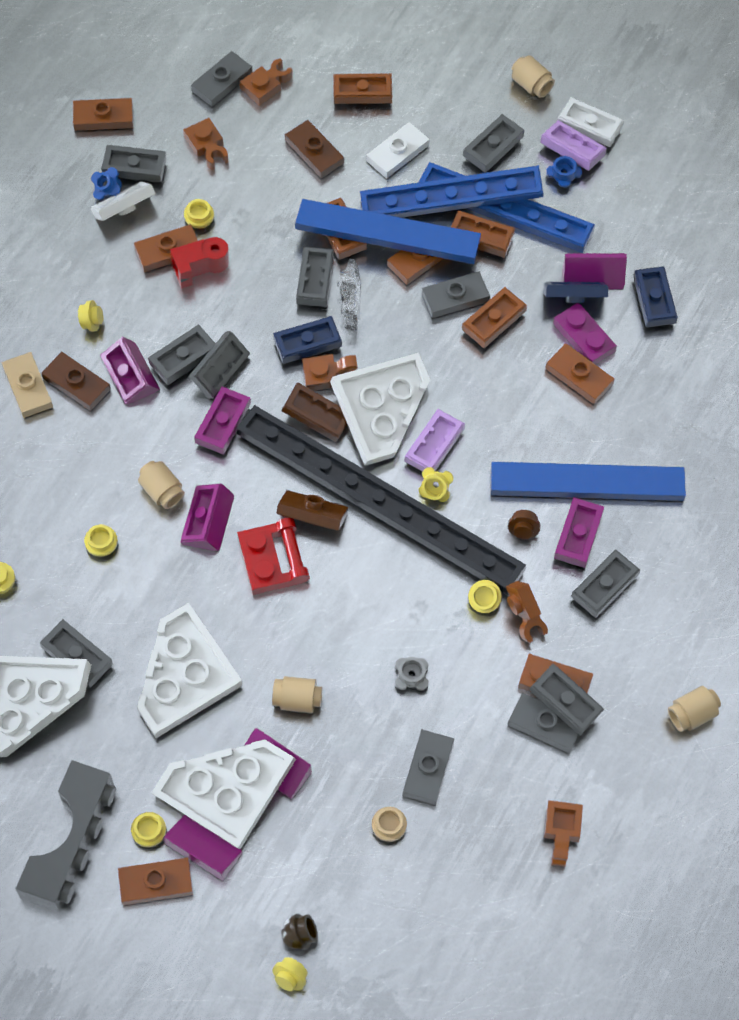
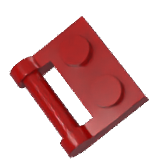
[237,518,310,595]

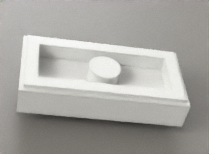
[558,97,624,147]
[366,122,430,179]
[91,182,156,221]

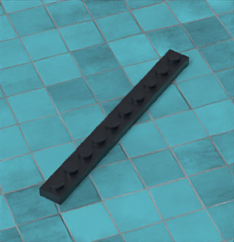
[236,405,526,595]

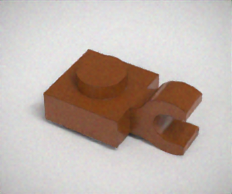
[302,354,358,391]
[506,581,548,643]
[544,800,583,867]

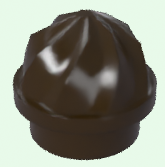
[281,914,318,950]

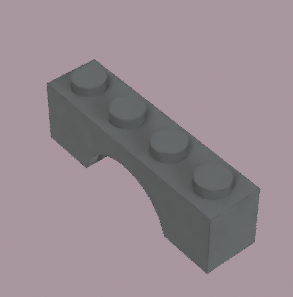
[15,760,116,912]

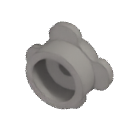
[395,657,429,690]

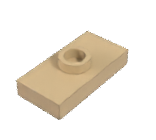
[1,352,53,418]

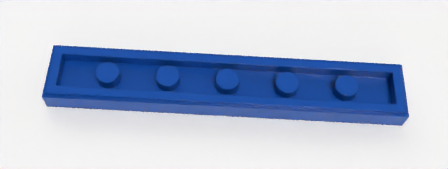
[418,162,595,253]
[360,165,543,218]
[295,199,481,264]
[491,462,686,501]

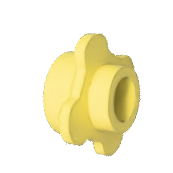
[419,467,454,502]

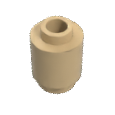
[512,55,555,98]
[138,461,185,509]
[272,676,323,713]
[668,686,721,732]

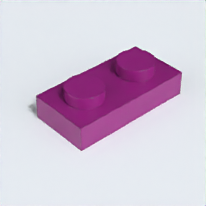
[553,303,617,365]
[194,387,251,455]
[554,497,604,568]

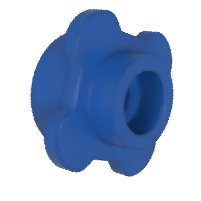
[546,156,582,188]
[91,167,122,200]

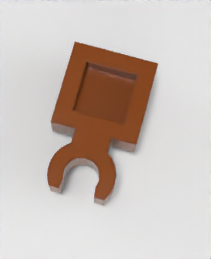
[240,58,293,106]
[183,118,229,170]

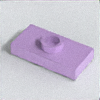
[540,120,607,171]
[404,409,465,471]

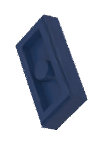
[633,266,678,327]
[543,282,608,303]
[273,316,342,364]

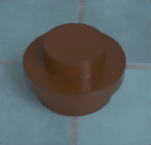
[508,510,541,539]

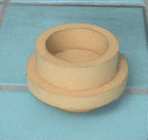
[372,807,407,842]

